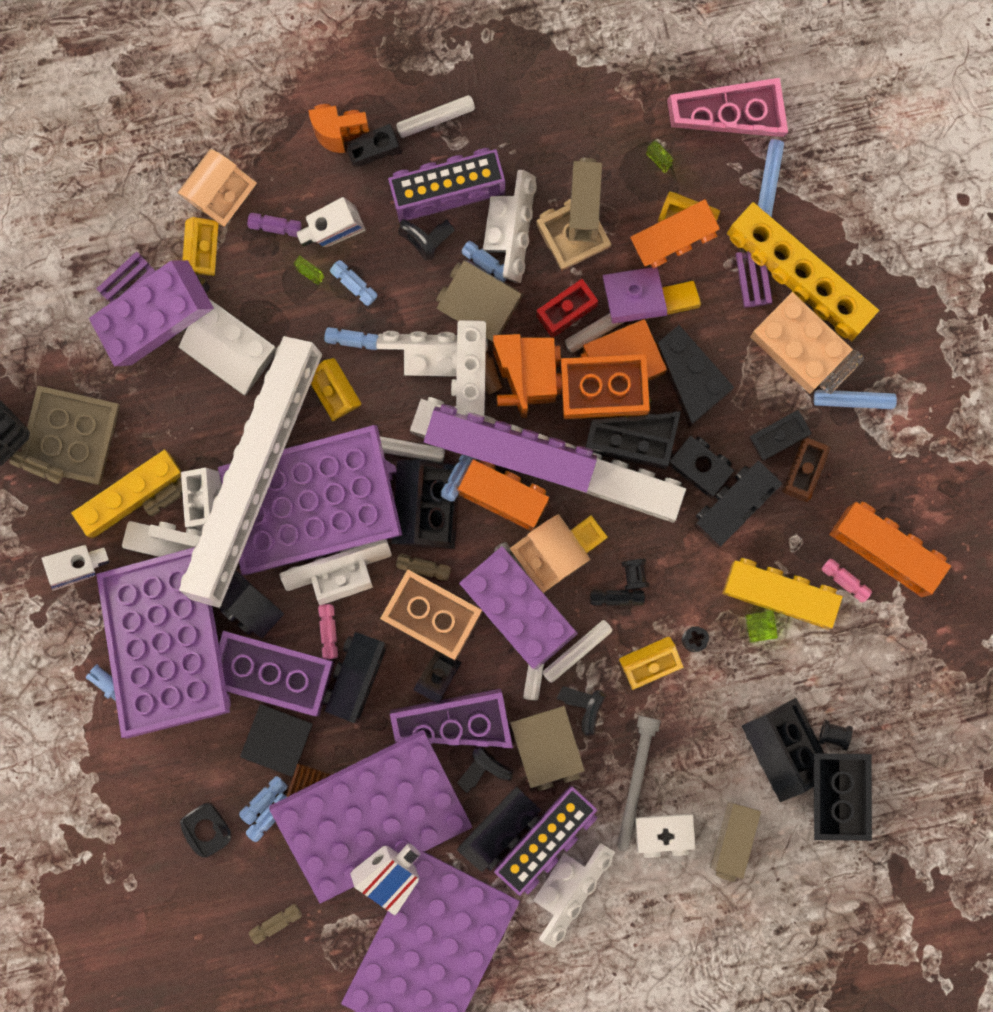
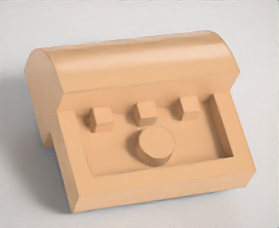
[178,149,257,227]
[510,514,591,593]

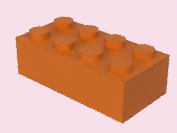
[829,502,951,597]

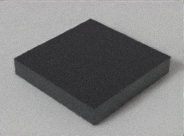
[240,704,313,777]

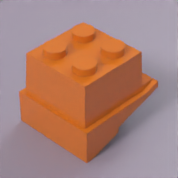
[493,334,562,418]

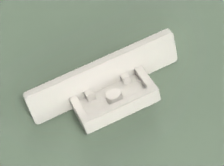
[483,170,537,283]
[451,320,486,417]
[376,331,488,376]
[122,521,202,557]
[279,540,392,605]
[533,843,615,948]

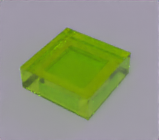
[646,140,673,174]
[294,255,324,285]
[745,611,778,643]

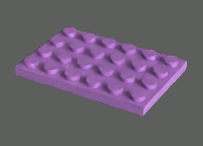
[218,425,402,575]
[96,547,230,739]
[269,730,472,903]
[341,851,520,1012]

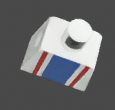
[297,197,366,247]
[42,545,109,591]
[350,843,420,915]

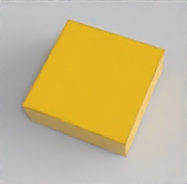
[570,516,608,553]

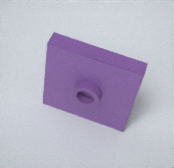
[603,267,667,324]

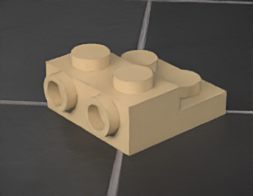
[537,199,611,271]

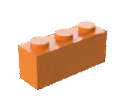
[630,199,720,269]

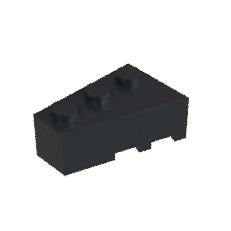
[657,325,734,428]
[586,411,681,470]
[694,460,782,549]

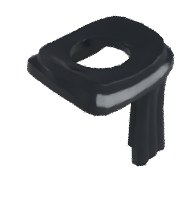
[398,219,455,261]
[556,686,607,737]
[457,746,514,793]
[180,802,231,858]

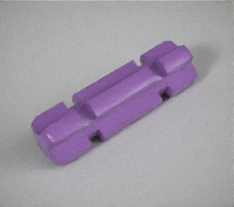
[247,213,302,237]

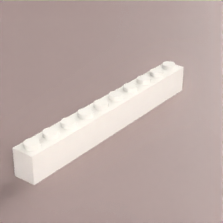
[179,336,322,608]
[410,397,686,523]

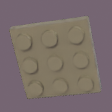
[21,386,120,486]

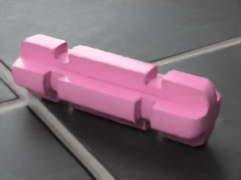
[822,559,872,602]
[318,604,338,659]

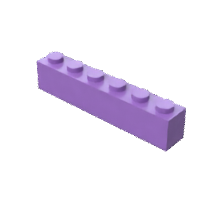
[424,404,597,493]

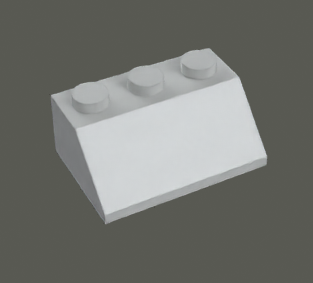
[179,299,276,396]

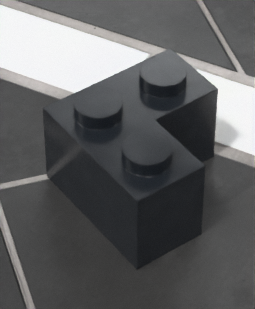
[218,569,284,639]

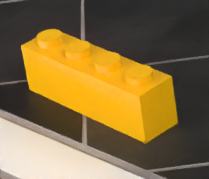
[71,449,182,539]
[722,558,843,630]

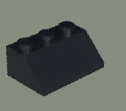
[391,459,459,549]
[322,632,388,723]
[742,698,824,802]
[813,753,872,841]
[457,786,541,872]

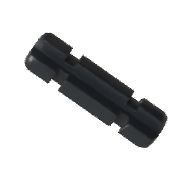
[590,590,645,606]

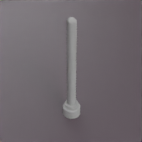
[617,716,661,851]

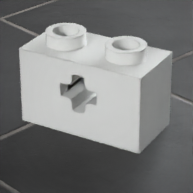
[181,468,222,531]
[635,814,696,858]

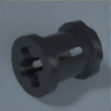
[621,559,650,590]
[682,626,709,652]
[818,719,853,751]

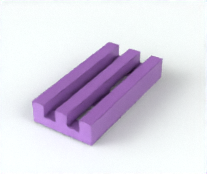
[96,251,155,303]
[736,251,772,308]

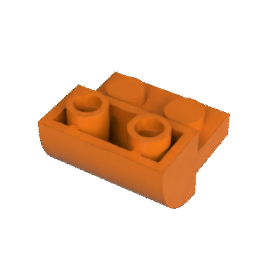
[308,104,370,153]

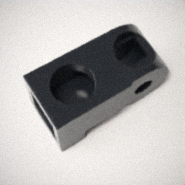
[345,124,402,167]

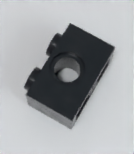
[669,436,734,499]

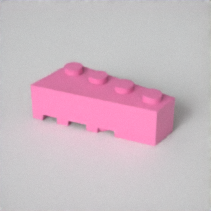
[667,78,788,137]

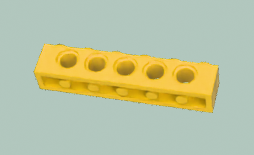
[727,202,879,342]

